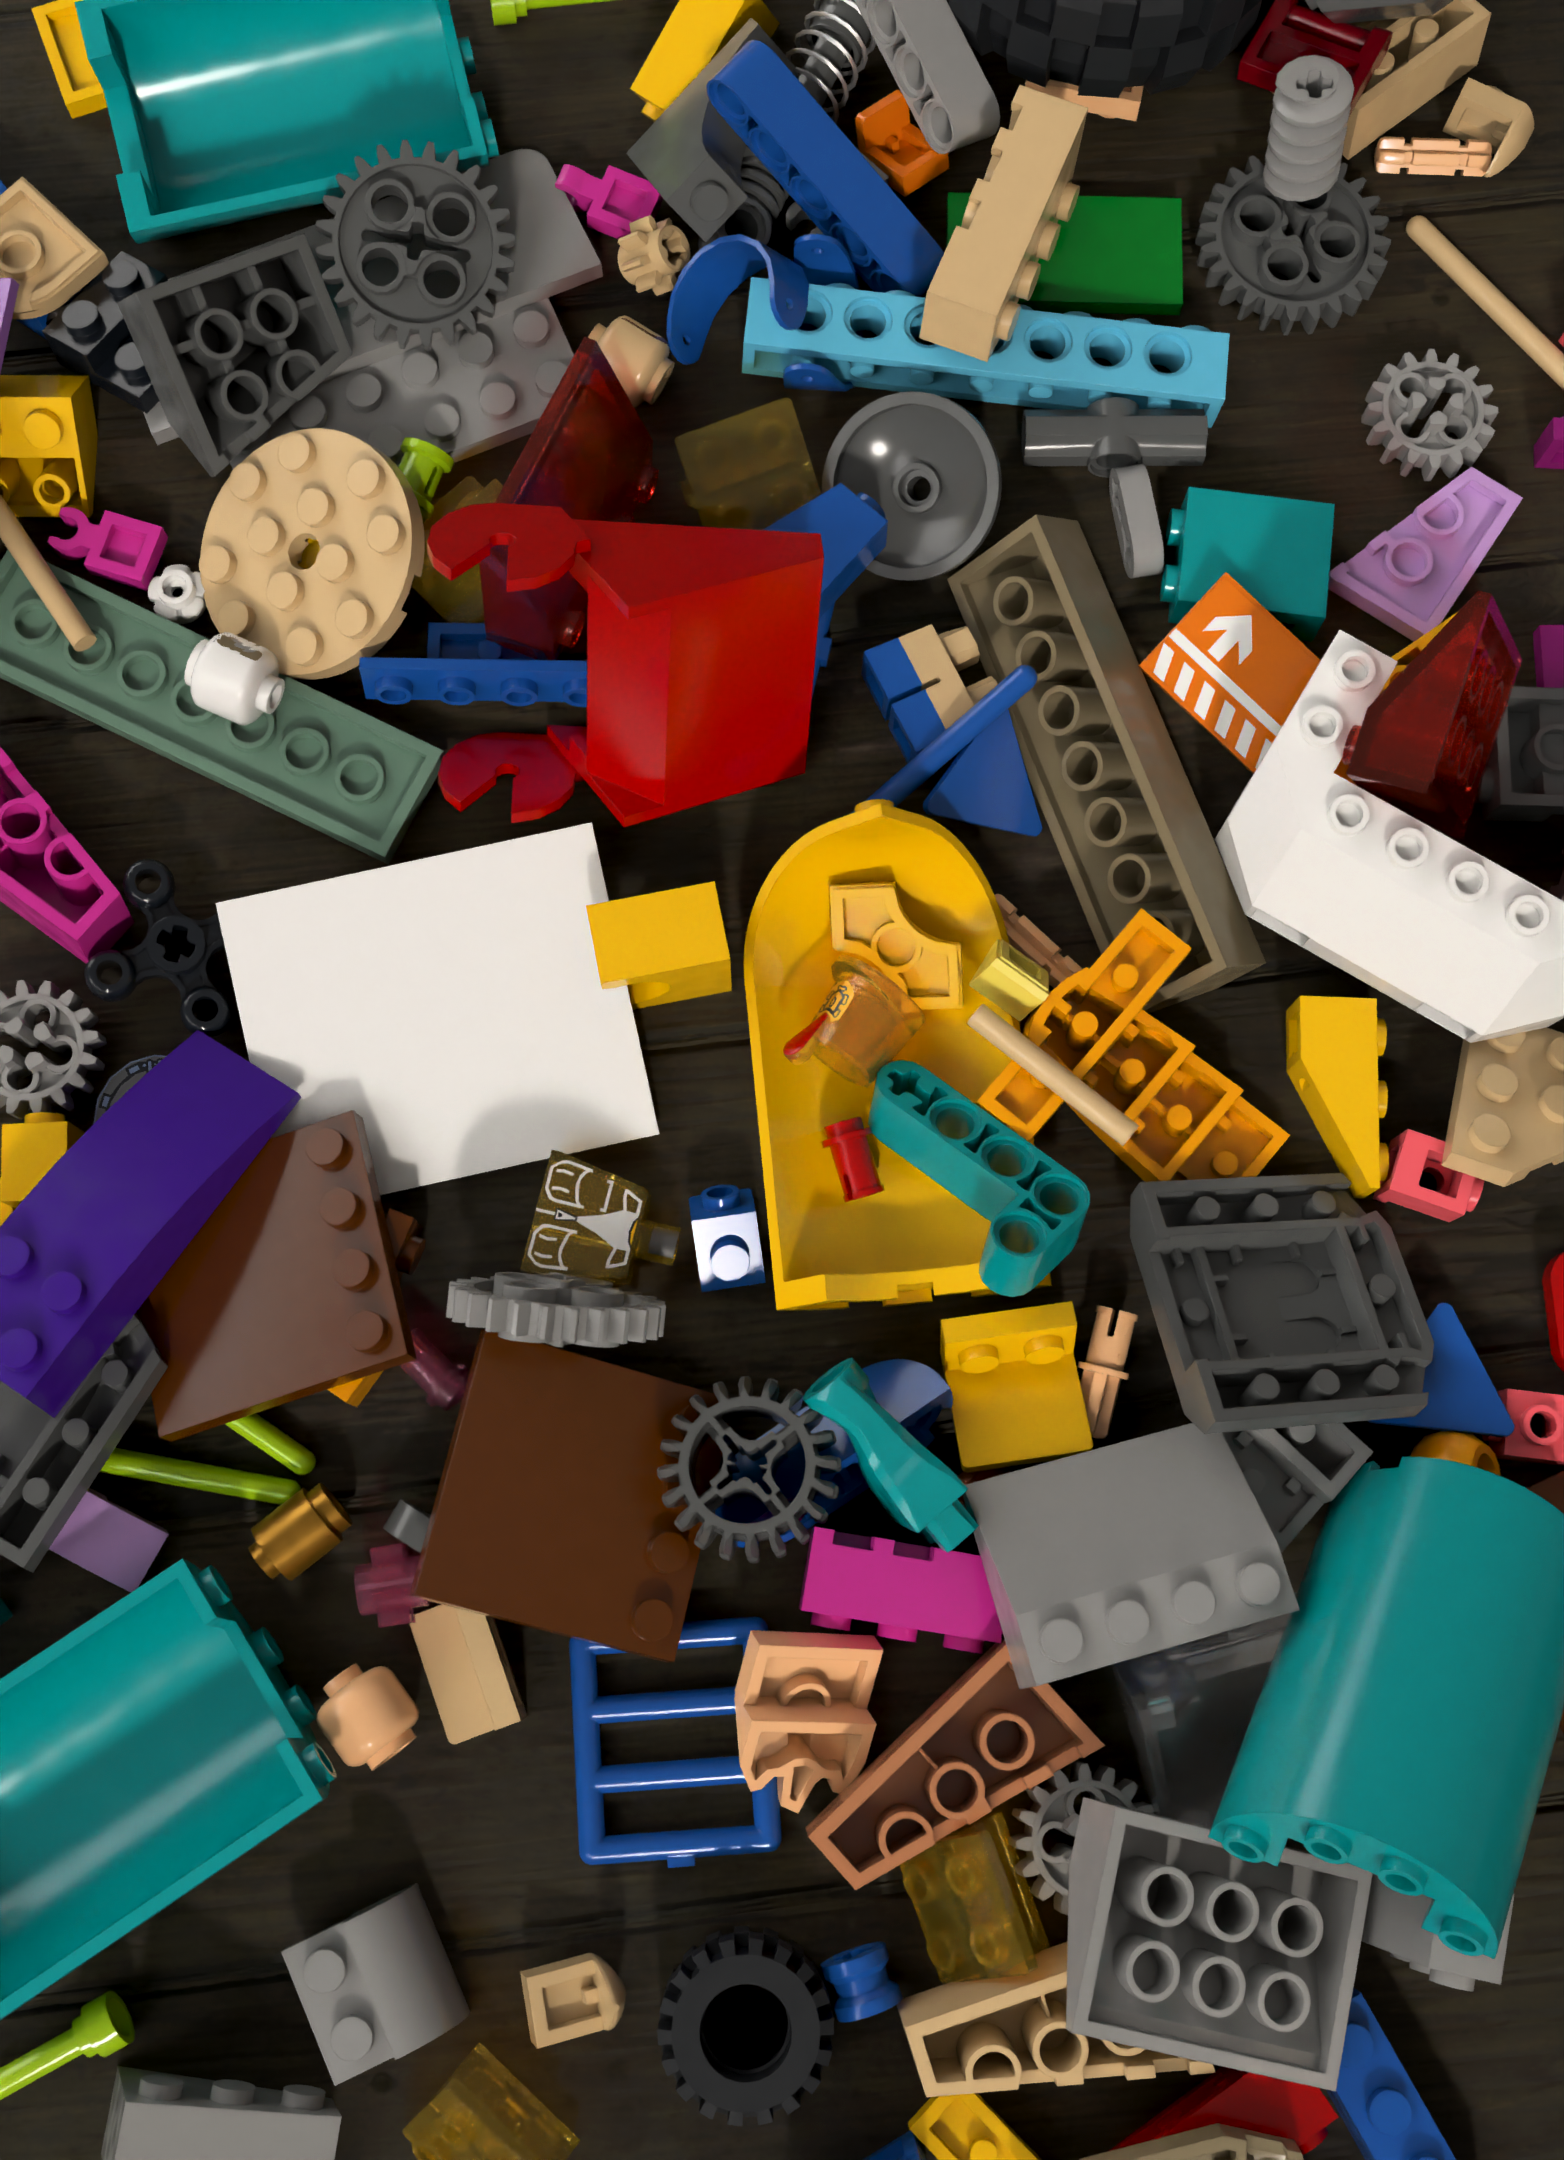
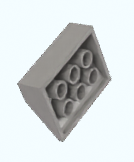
[963,1423,1300,1689]
[1066,1797,1373,2092]

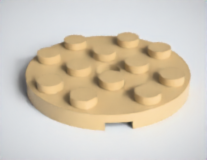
[199,428,425,680]

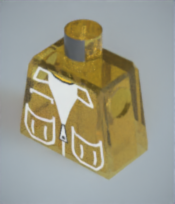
[520,1150,682,1286]

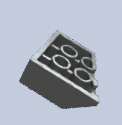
[117,233,353,477]

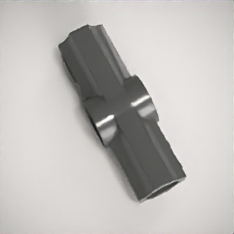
[1021,397,1208,478]

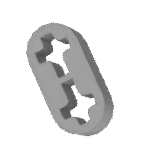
[1109,464,1164,579]

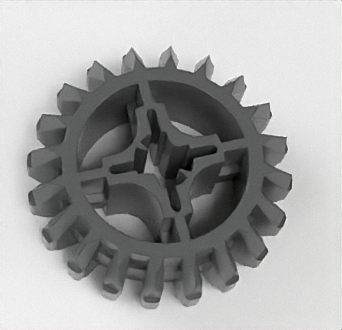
[657,1376,842,1563]

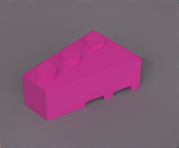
[799,1526,1002,1654]

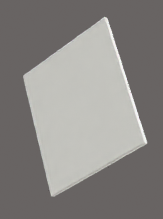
[215,822,660,1195]

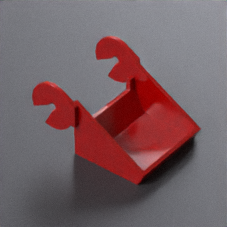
[427,503,824,827]

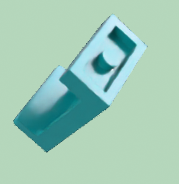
[1160,487,1335,642]

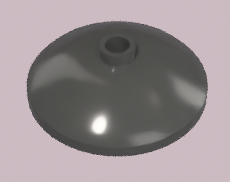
[822,391,1002,581]

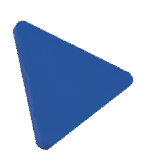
[923,709,1042,836]
[1368,1303,1515,1437]

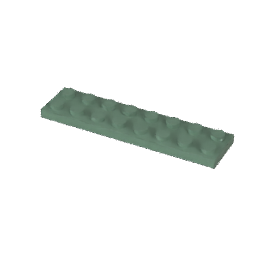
[0,550,445,865]

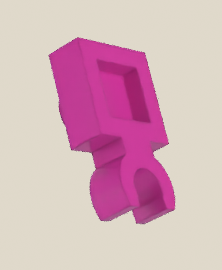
[47,507,168,591]

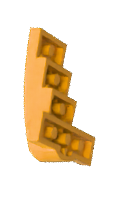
[976,908,1290,1182]

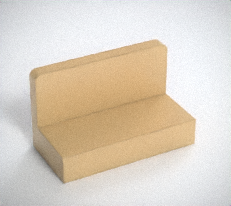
[409,1604,528,1745]

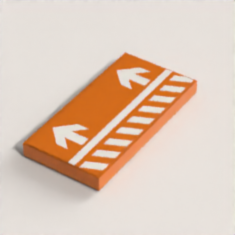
[1138,572,1408,789]

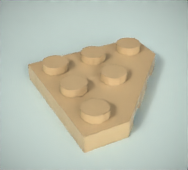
[1441,1027,1564,1187]

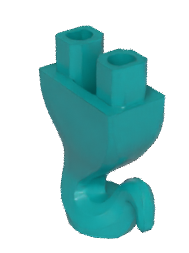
[802,1358,979,1553]

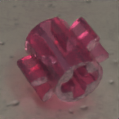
[354,1543,431,1628]

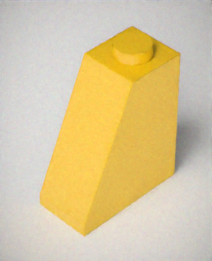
[630,0,780,122]

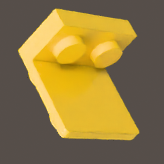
[940,1301,1093,1473]

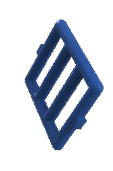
[569,1616,782,1868]

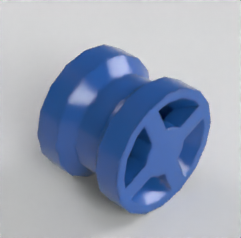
[820,1942,903,2023]

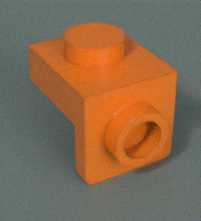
[855,90,950,197]

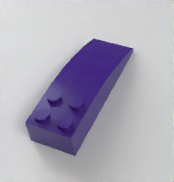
[0,1030,301,1418]

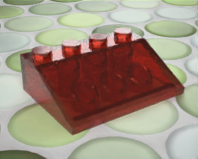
[479,337,659,660]
[1342,591,1522,839]

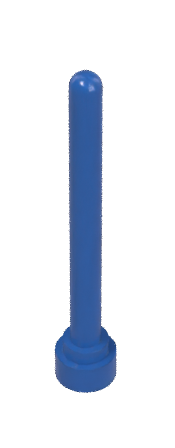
[850,665,1038,814]

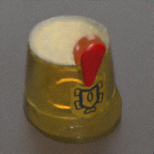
[783,955,926,1087]

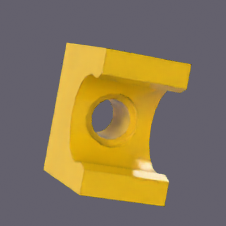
[586,881,732,1010]

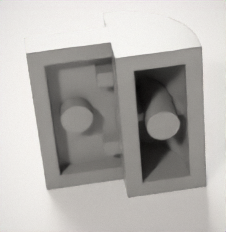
[1223,1423,1373,1553]
[281,1883,471,2086]

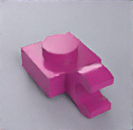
[555,164,663,239]

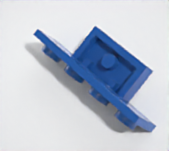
[359,622,587,707]

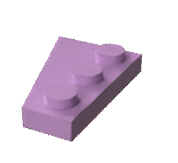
[1328,466,1523,642]

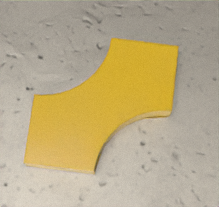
[829,881,964,1010]

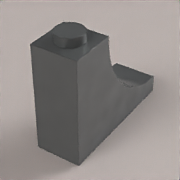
[626,18,796,242]

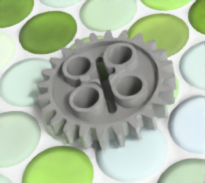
[446,1272,666,1348]

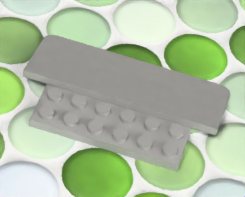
[143,149,603,469]

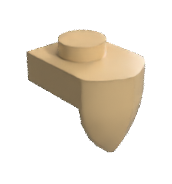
[1442,77,1534,178]
[520,1953,626,2049]

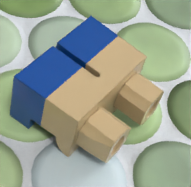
[861,624,998,763]

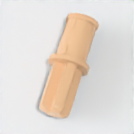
[1077,1305,1138,1439]

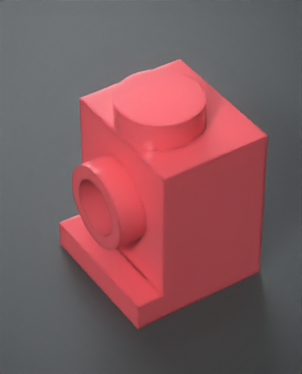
[1373,1129,1484,1222]
[1482,1389,1564,1466]

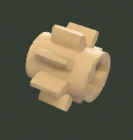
[617,215,691,296]

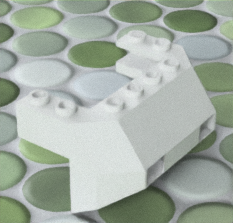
[1215,630,1564,1043]

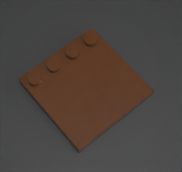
[137,1110,417,1442]
[409,1328,730,1662]

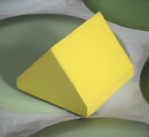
[969,939,1049,1021]

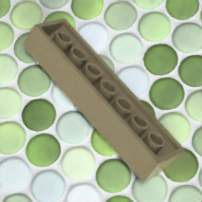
[947,514,1266,1014]

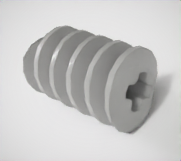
[1262,55,1354,202]

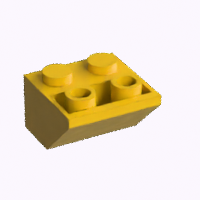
[0,375,98,517]

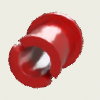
[821,1117,885,1203]

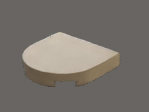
[0,176,110,320]

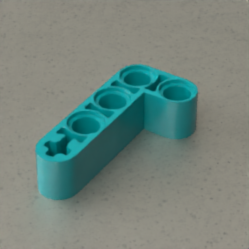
[868,1060,1090,1297]

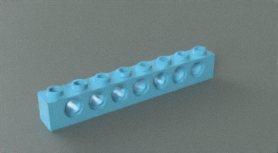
[742,277,1230,428]

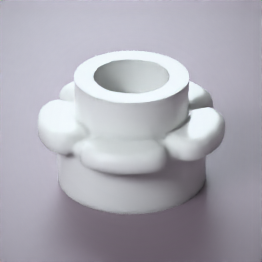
[148,564,206,624]

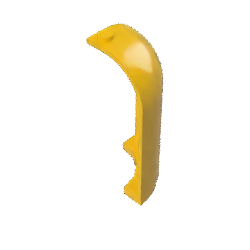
[743,799,1052,1310]

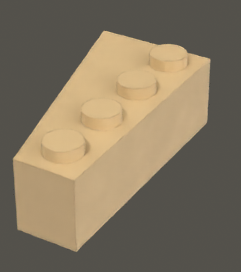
[919,85,1088,362]
[897,1942,1216,2097]

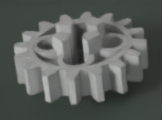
[1361,349,1499,481]
[0,980,107,1120]
[1008,1761,1154,1915]

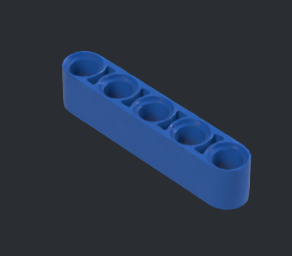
[706,40,944,297]

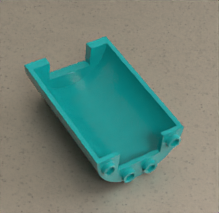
[75,0,499,244]
[1208,1457,1564,1959]
[0,1558,337,2020]

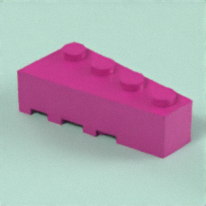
[0,747,134,964]

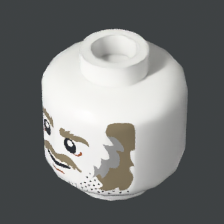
[184,632,285,726]

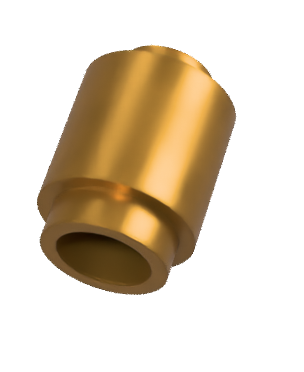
[248,1483,353,1581]

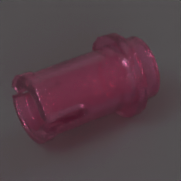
[399,1327,468,1411]

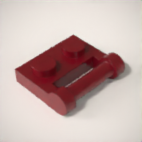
[1237,0,1393,117]

